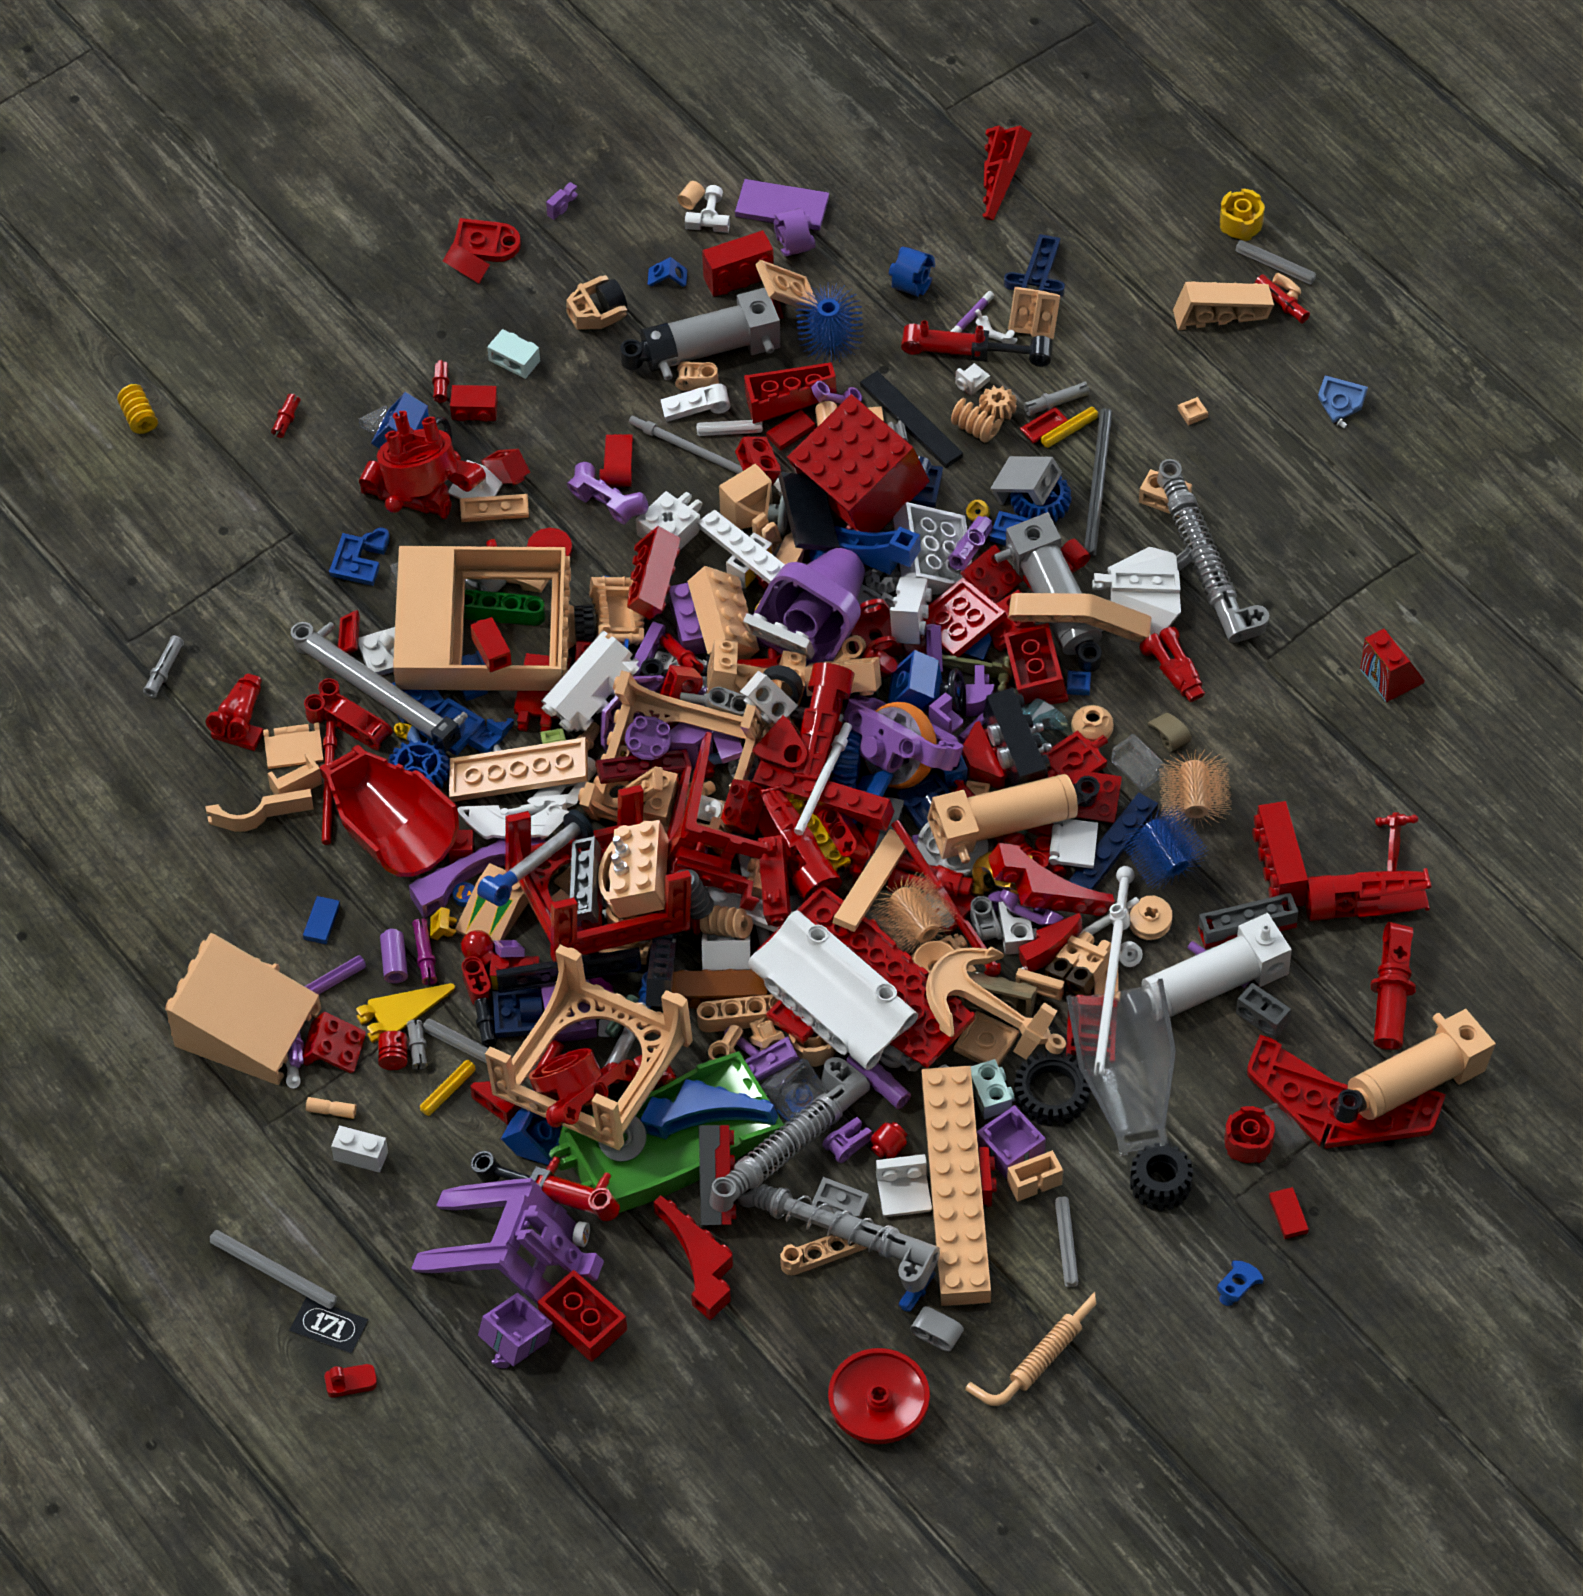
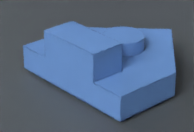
[1318,376,1368,423]

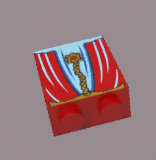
[1360,629,1425,702]

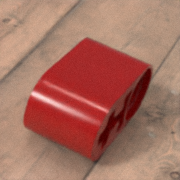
[462,956,492,1004]

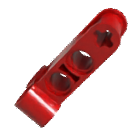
[304,678,393,750]
[804,801,871,865]

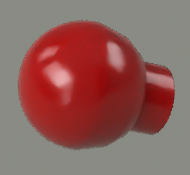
[461,930,497,969]

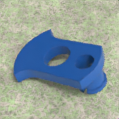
[1217,1261,1263,1306]

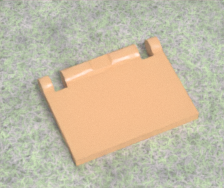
[263,722,324,769]

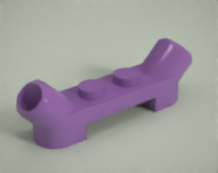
[567,462,648,524]

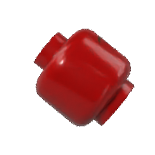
[871,1122,907,1159]

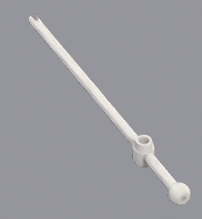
[1094,866,1135,1077]

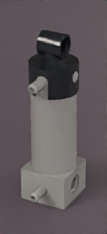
[620,288,780,380]

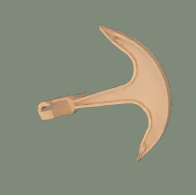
[926,947,1066,1060]

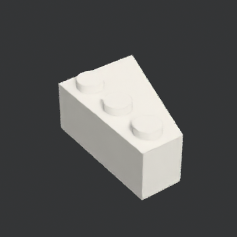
[890,577,932,644]

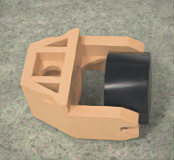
[566,275,627,330]

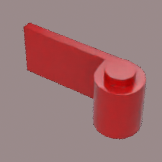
[599,434,633,487]

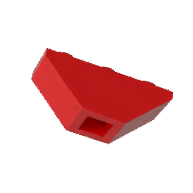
[962,721,1007,790]

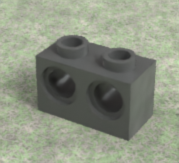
[1236,983,1291,1040]

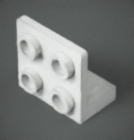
[876,1154,932,1217]

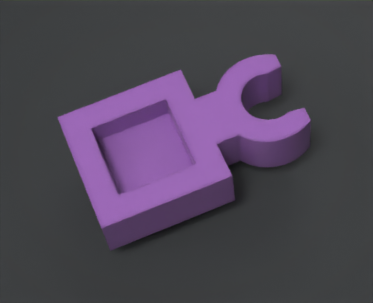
[546,182,578,220]

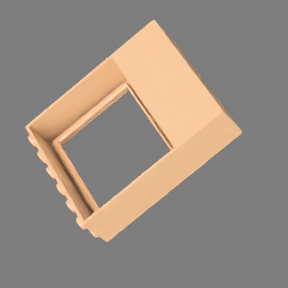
[393,546,571,691]

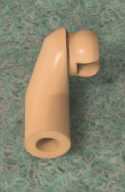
[1272,273,1301,299]

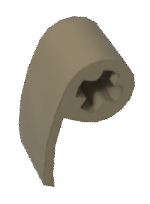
[1148,713,1192,752]

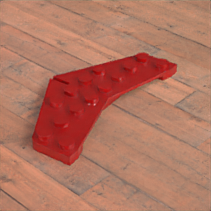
[1247,1035,1446,1148]

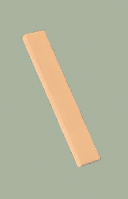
[833,829,912,932]

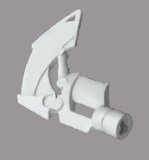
[457,757,597,840]

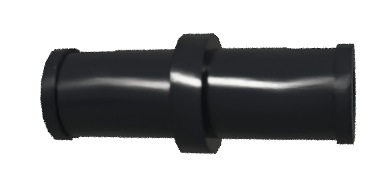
[474,998,497,1047]

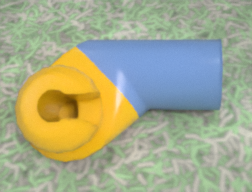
[394,722,420,743]

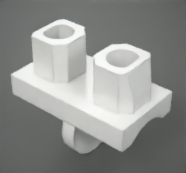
[684,795,725,822]

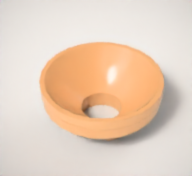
[1071,705,1114,742]
[914,941,954,973]

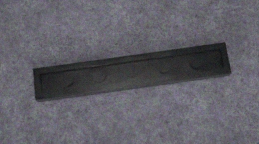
[860,370,963,468]
[496,947,642,994]

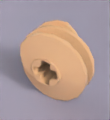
[1129,895,1172,940]

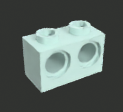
[971,1059,1015,1119]

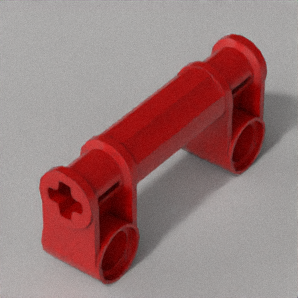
[359,461,452,519]

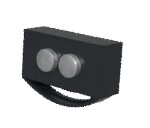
[983,687,1052,787]

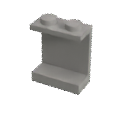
[990,456,1062,505]

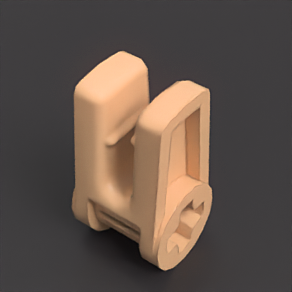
[752,512,782,554]

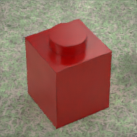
[449,830,475,865]

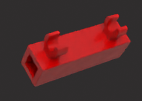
[758,835,791,927]

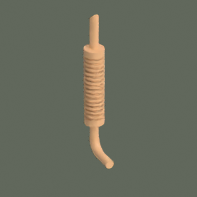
[965,1292,1096,1406]

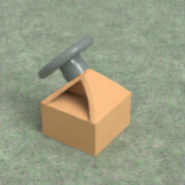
[719,464,788,537]

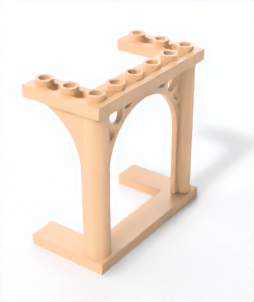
[578,670,765,855]
[485,945,693,1151]

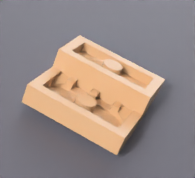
[1008,287,1060,339]

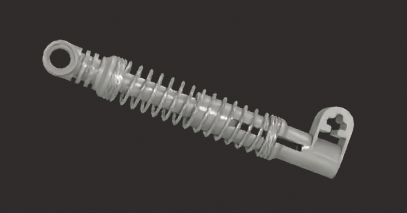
[1157,459,1269,643]
[709,1057,870,1212]

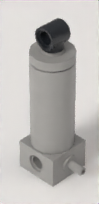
[994,512,1103,672]

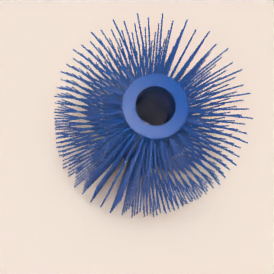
[795,283,864,362]
[1122,806,1208,889]

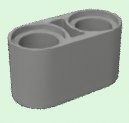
[706,687,747,717]
[910,1307,964,1352]

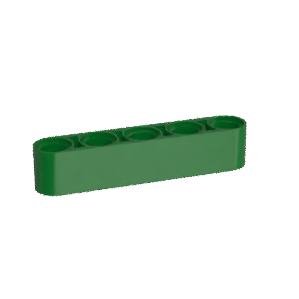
[464,589,545,626]

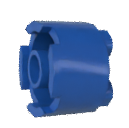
[889,246,935,297]

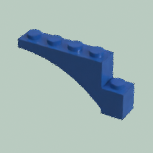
[835,526,921,575]
[640,1079,778,1140]

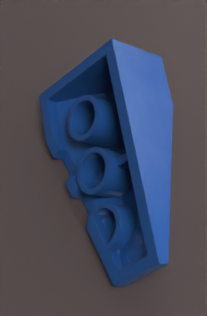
[501,1090,563,1165]

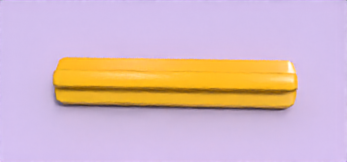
[1041,407,1098,448]
[420,1060,476,1116]

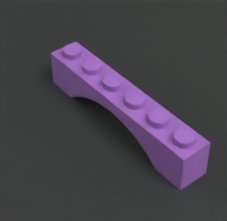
[409,837,546,918]

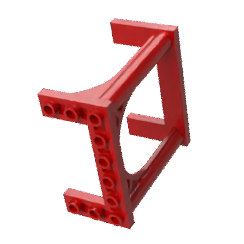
[505,785,692,962]

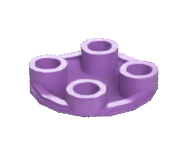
[625,716,672,760]

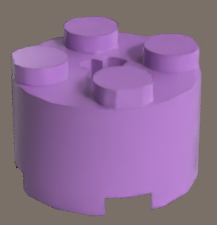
[774,208,815,257]

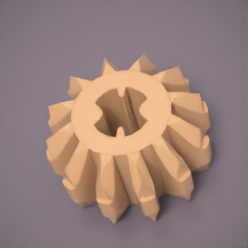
[979,385,1017,423]

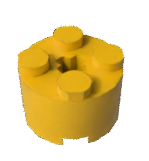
[1220,189,1265,241]

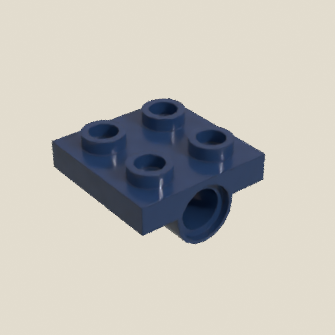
[909,456,943,508]
[896,772,951,830]
[493,988,543,1038]

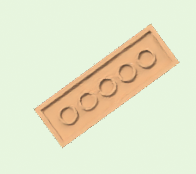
[449,737,588,802]

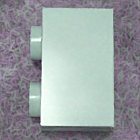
[487,329,540,379]

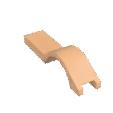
[205,789,314,832]

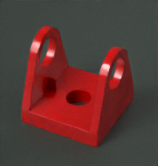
[850,599,904,657]
[752,715,808,770]

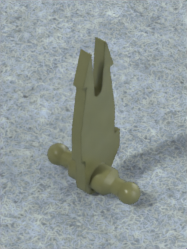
[942,655,1013,692]

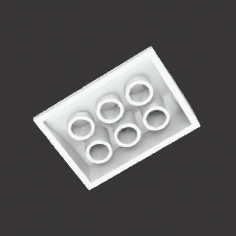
[893,502,972,595]

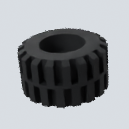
[1130,1143,1193,1211]

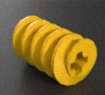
[117,384,158,434]

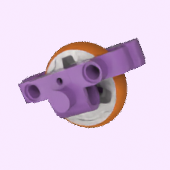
[843,695,964,789]

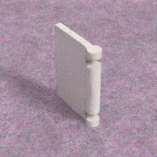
[1049,819,1098,868]

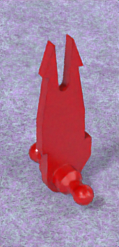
[1375,812,1419,871]

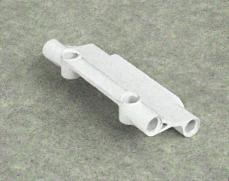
[748,910,918,1070]

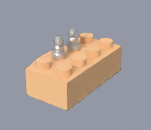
[598,820,669,918]

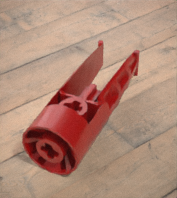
[794,662,855,781]
[758,785,842,902]
[1305,868,1432,921]

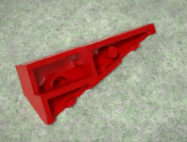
[983,125,1032,220]

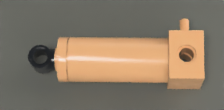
[927,774,1100,864]
[1333,1009,1496,1123]

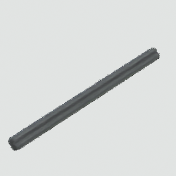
[1084,408,1112,557]

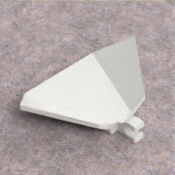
[1092,547,1181,636]

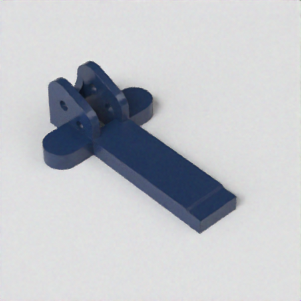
[1004,234,1065,297]

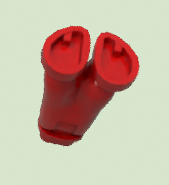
[205,673,262,741]

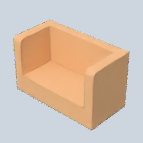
[267,753,322,795]

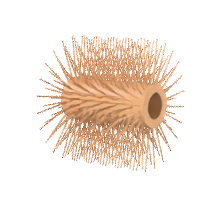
[1159,749,1232,829]
[871,874,957,954]

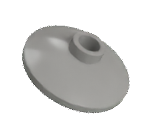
[598,1116,646,1161]

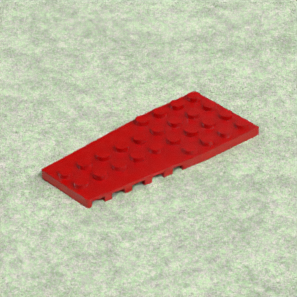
[757,885,975,1068]

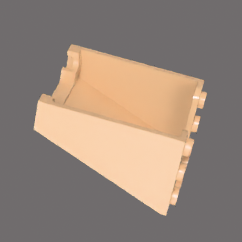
[165,933,321,1085]

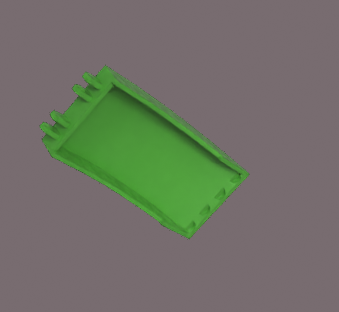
[549,1051,785,1213]

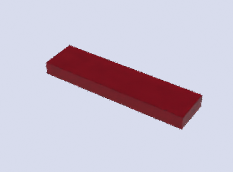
[595,749,692,784]

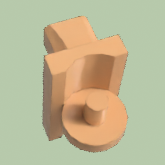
[749,1018,785,1051]

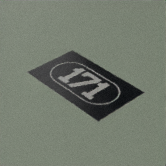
[289,1297,369,1354]

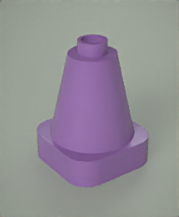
[753,548,865,666]

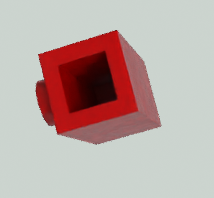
[471,617,512,673]

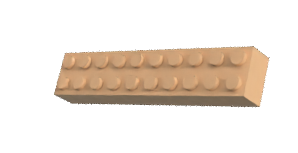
[922,1066,991,1306]

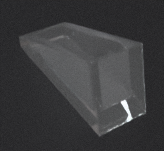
[359,405,388,434]

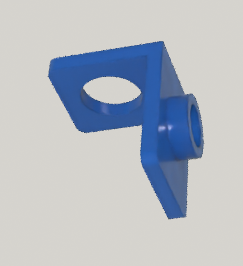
[648,257,687,287]

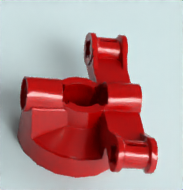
[528,1048,637,1128]

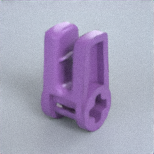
[822,1117,872,1163]

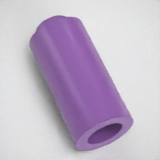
[380,929,408,983]

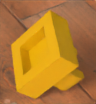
[429,907,457,940]

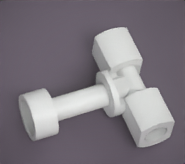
[685,185,730,233]

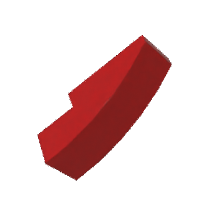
[1018,913,1083,972]

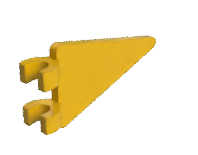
[356,983,455,1043]

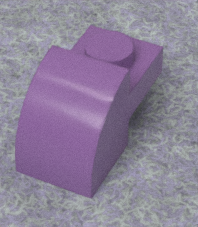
[966,665,994,717]

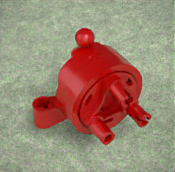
[377,411,486,513]

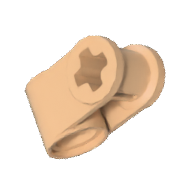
[675,361,719,391]

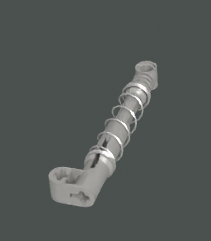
[737,1183,940,1293]

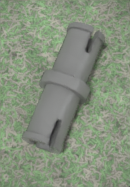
[407,1020,428,1069]

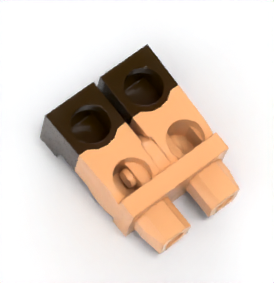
[1045,931,1111,997]

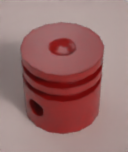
[378,1031,407,1070]

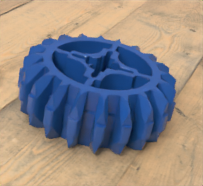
[1010,476,1071,523]
[832,729,862,789]
[388,738,450,789]

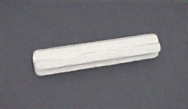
[696,420,763,436]

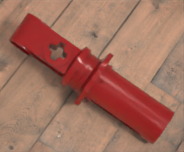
[1370,922,1416,1050]

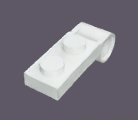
[661,384,730,422]

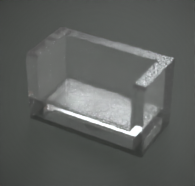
[1112,734,1164,791]

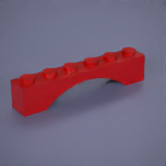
[752,761,895,831]

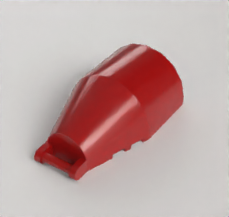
[319,745,459,877]

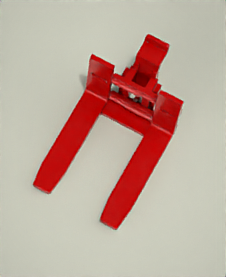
[667,732,768,912]

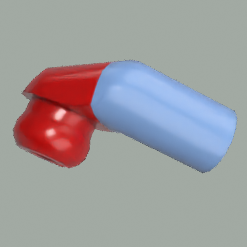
[704,752,728,778]

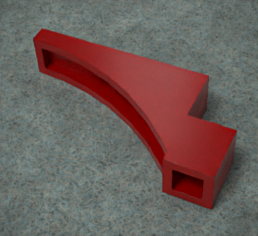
[988,843,1115,916]
[654,1195,733,1320]

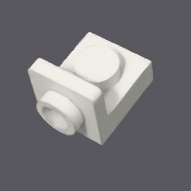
[955,363,990,396]

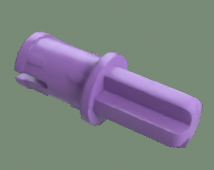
[288,1031,304,1068]

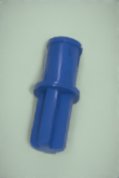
[899,1271,936,1312]

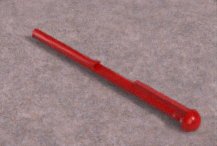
[891,820,1001,977]

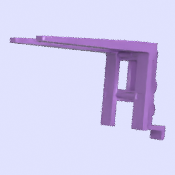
[412,1178,604,1305]

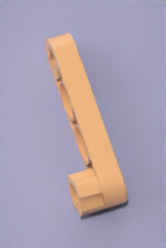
[780,1235,867,1275]

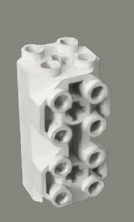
[541,631,639,732]

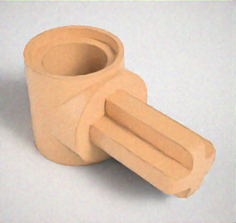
[708,1025,743,1061]

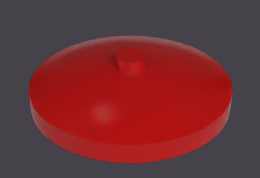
[828,1348,930,1444]

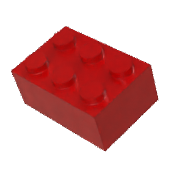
[702,230,774,297]
[1004,623,1066,704]
[538,1270,627,1362]

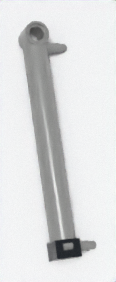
[291,622,468,752]

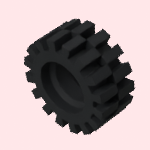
[574,605,595,642]

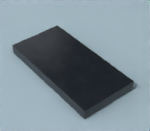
[778,472,840,551]

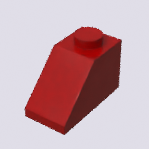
[481,449,530,485]
[470,1081,520,1125]

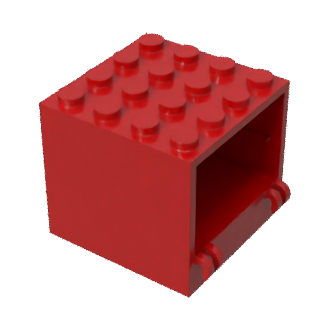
[787,394,930,533]

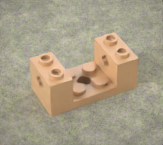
[706,639,806,706]

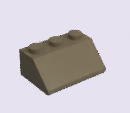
[960,971,1037,1018]

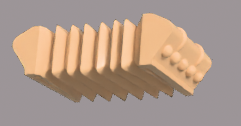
[589,576,644,646]

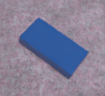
[303,896,340,944]

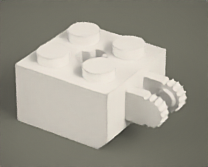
[636,491,703,550]

